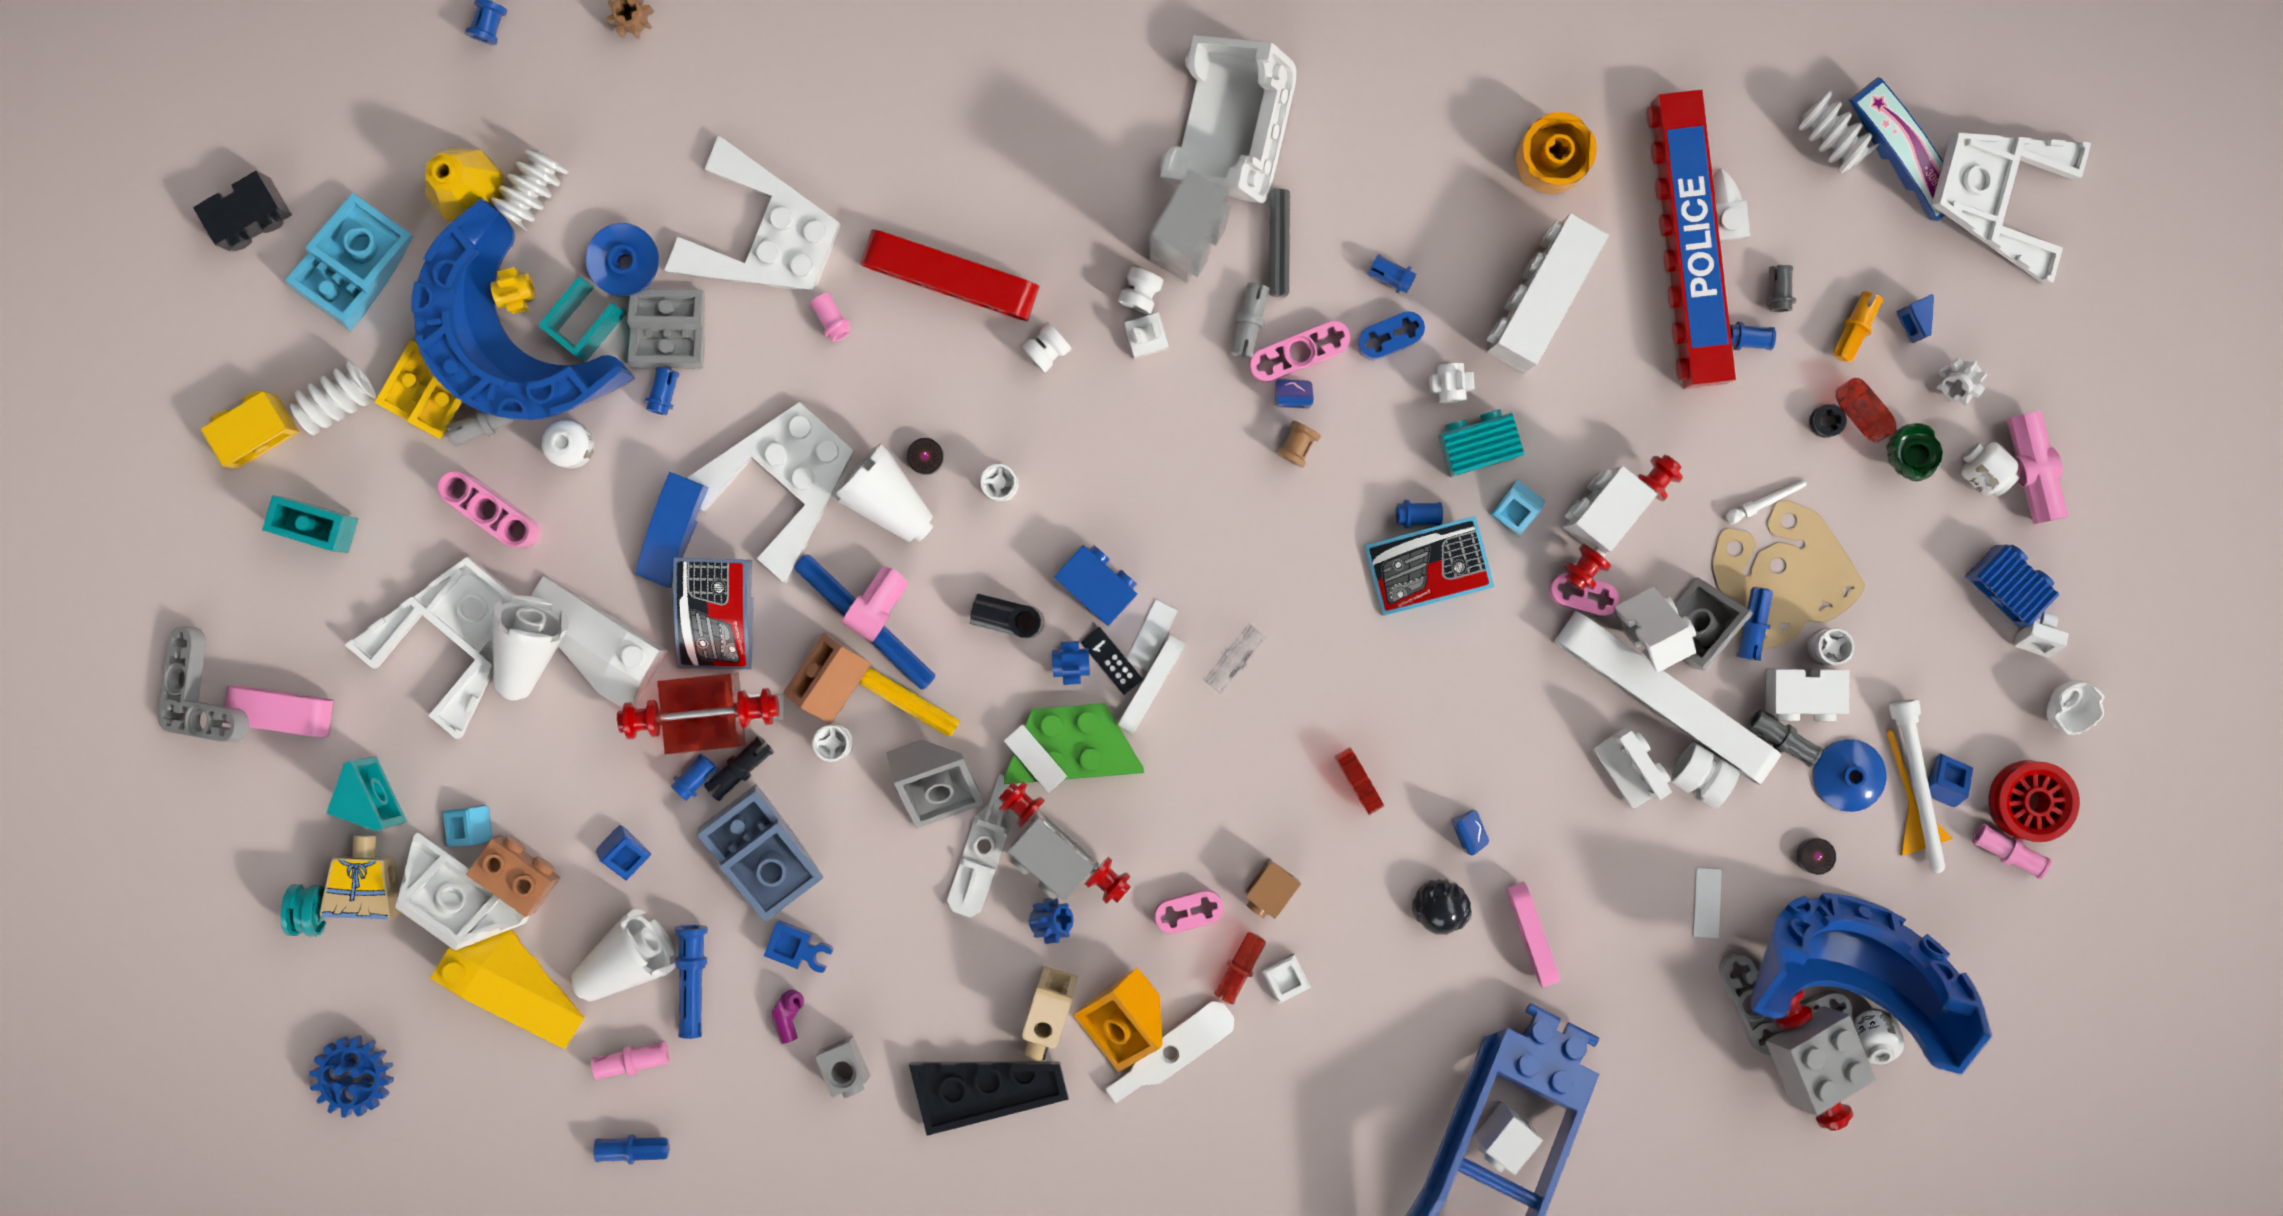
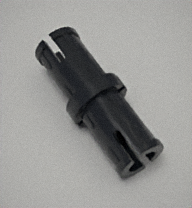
[704,735,774,801]

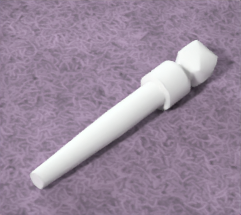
[1726,480,1807,524]

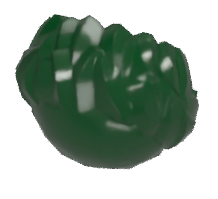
[1886,423,1943,482]

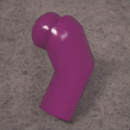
[771,989,804,1044]

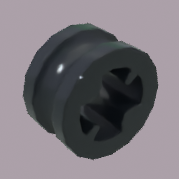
[1809,404,1847,438]

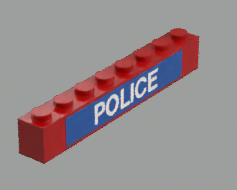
[1647,89,1736,389]

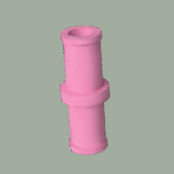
[1972,824,2052,879]
[591,1041,670,1080]

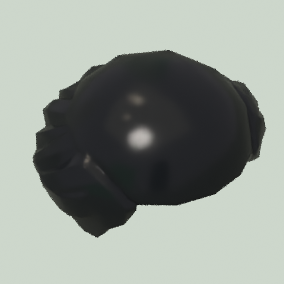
[1412,879,1472,935]

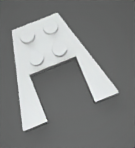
[1932,133,2091,284]
[664,136,841,292]
[687,402,855,583]
[345,557,516,739]

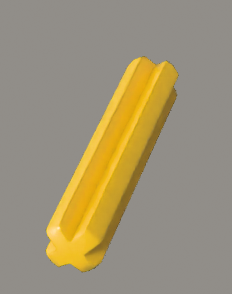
[860,668,959,736]

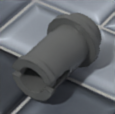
[1766,265,1796,312]

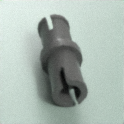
[1747,709,1823,768]

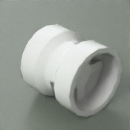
[1117,266,1164,315]
[1021,322,1072,373]
[980,464,1019,502]
[1807,629,1855,665]
[813,724,854,762]

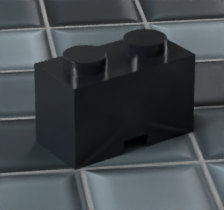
[193,170,292,251]

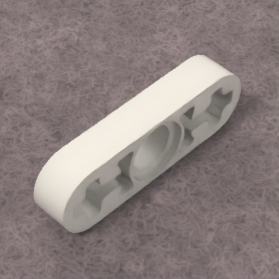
[1118,634,1186,734]

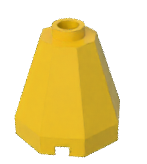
[425,147,504,222]

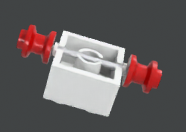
[1562,454,1683,591]

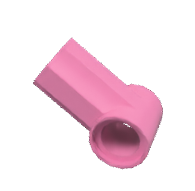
[841,566,909,643]

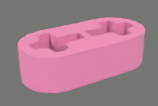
[1549,573,1620,616]
[1155,889,1223,933]

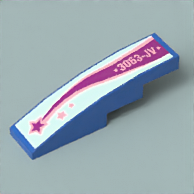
[1849,77,1945,221]

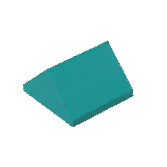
[326,756,407,831]

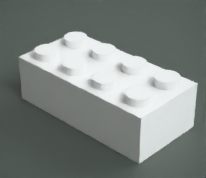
[1486,213,1609,373]

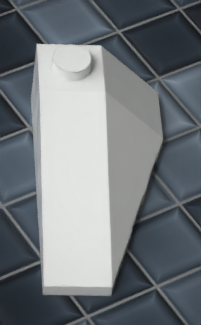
[531,576,668,708]

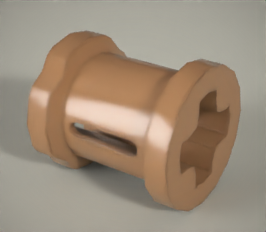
[1275,421,1321,468]

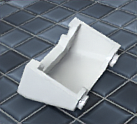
[1160,35,1297,203]

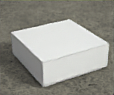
[1262,953,1311,1004]

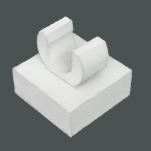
[1124,312,1169,359]
[2014,611,2069,658]

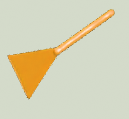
[1887,730,1953,856]

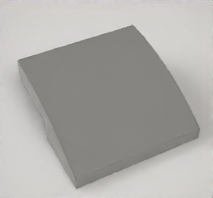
[627,289,705,369]

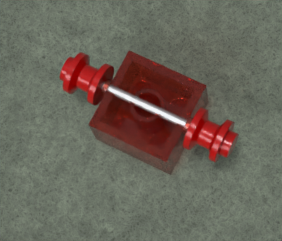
[617,672,780,754]

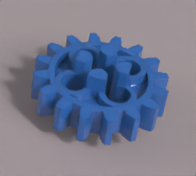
[309,1035,394,1118]

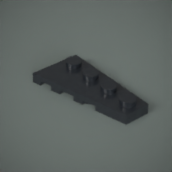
[909,1061,1069,1136]

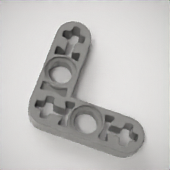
[158,627,249,742]
[1719,953,1852,1055]

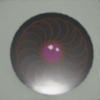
[907,438,944,475]
[1796,838,1836,875]

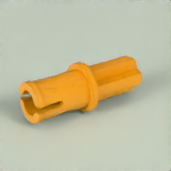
[1833,291,1884,363]

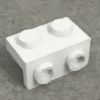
[1593,729,1672,808]

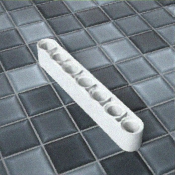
[1554,611,1782,785]

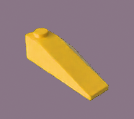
[430,929,585,1049]

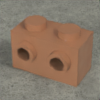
[783,632,871,724]
[466,835,561,917]

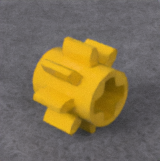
[490,267,536,314]

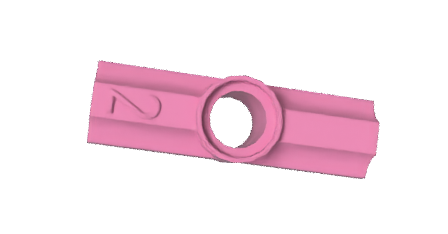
[2006,410,2068,524]

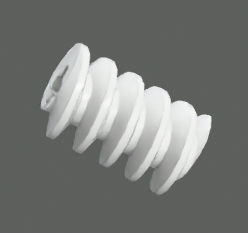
[1798,91,1879,174]
[490,149,569,231]
[290,361,377,435]

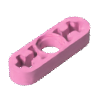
[1250,321,1350,383]
[1506,882,1560,988]

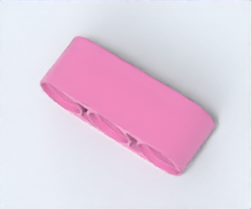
[438,471,540,548]
[222,686,334,737]

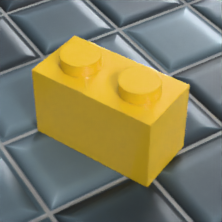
[201,390,299,469]

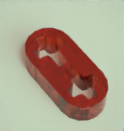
[1835,377,1896,443]
[1334,747,1385,816]

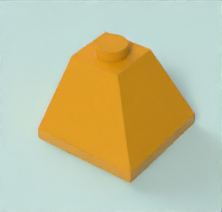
[1073,967,1163,1072]

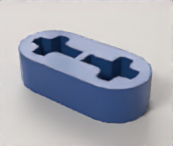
[1357,311,1425,360]

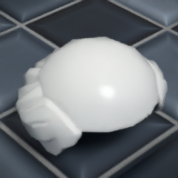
[2046,680,2104,735]

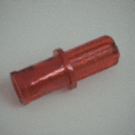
[1214,932,1266,1005]

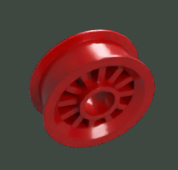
[1988,760,2080,842]

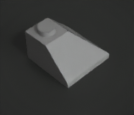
[887,740,984,828]

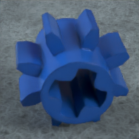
[1052,641,1090,685]
[1029,897,1074,944]

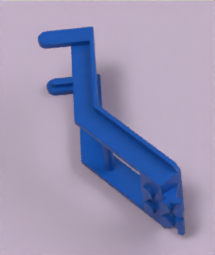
[1405,1003,1600,1216]

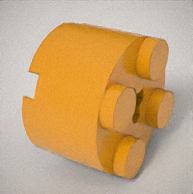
[1516,112,1597,194]

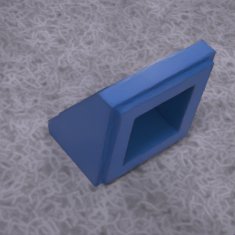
[1897,294,1934,343]
[1275,379,1314,409]
[1928,753,1973,807]
[1451,810,1489,856]
[596,825,651,881]

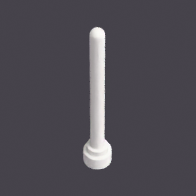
[1889,699,1945,873]

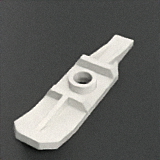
[947,774,1010,918]
[1106,1001,1235,1104]

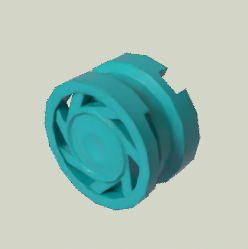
[280,884,327,937]

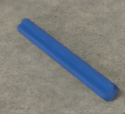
[794,554,936,690]

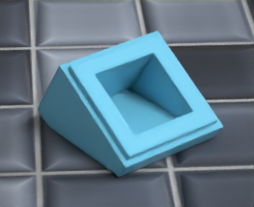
[1491,480,1545,536]
[443,806,492,847]

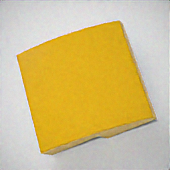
[374,339,462,440]

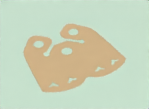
[1712,500,1866,650]

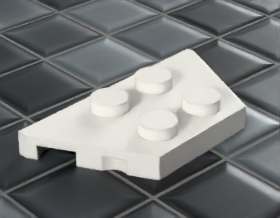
[395,832,530,950]

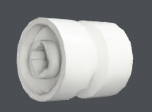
[1669,742,1740,809]

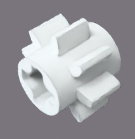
[1937,357,1987,405]
[1429,363,1475,403]

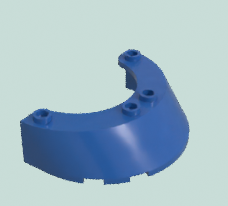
[411,198,635,420]
[1752,893,1992,1075]

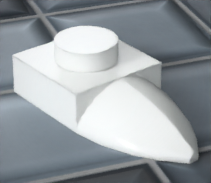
[1713,169,1751,242]

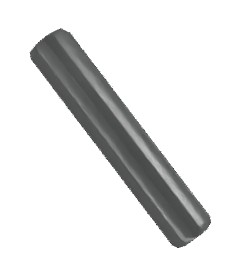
[1269,189,1290,297]

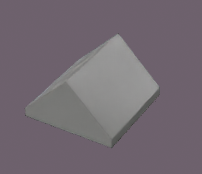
[1675,577,1753,670]

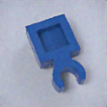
[764,920,834,973]

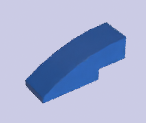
[635,471,709,588]

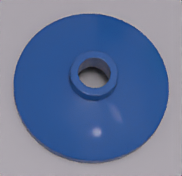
[585,223,659,296]
[1813,739,1887,812]

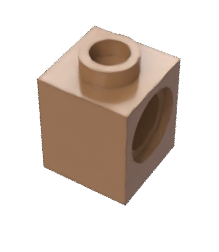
[1244,859,1301,919]

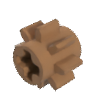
[606,0,654,39]

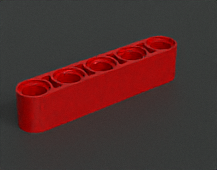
[860,229,1040,321]

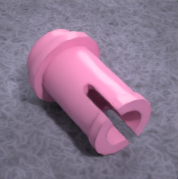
[810,293,851,342]

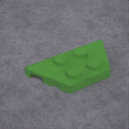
[1004,703,1144,784]

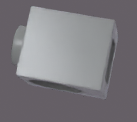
[815,1036,870,1098]

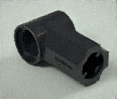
[969,593,1045,638]

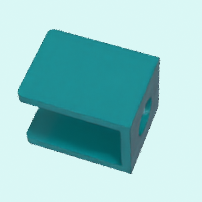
[538,276,626,362]

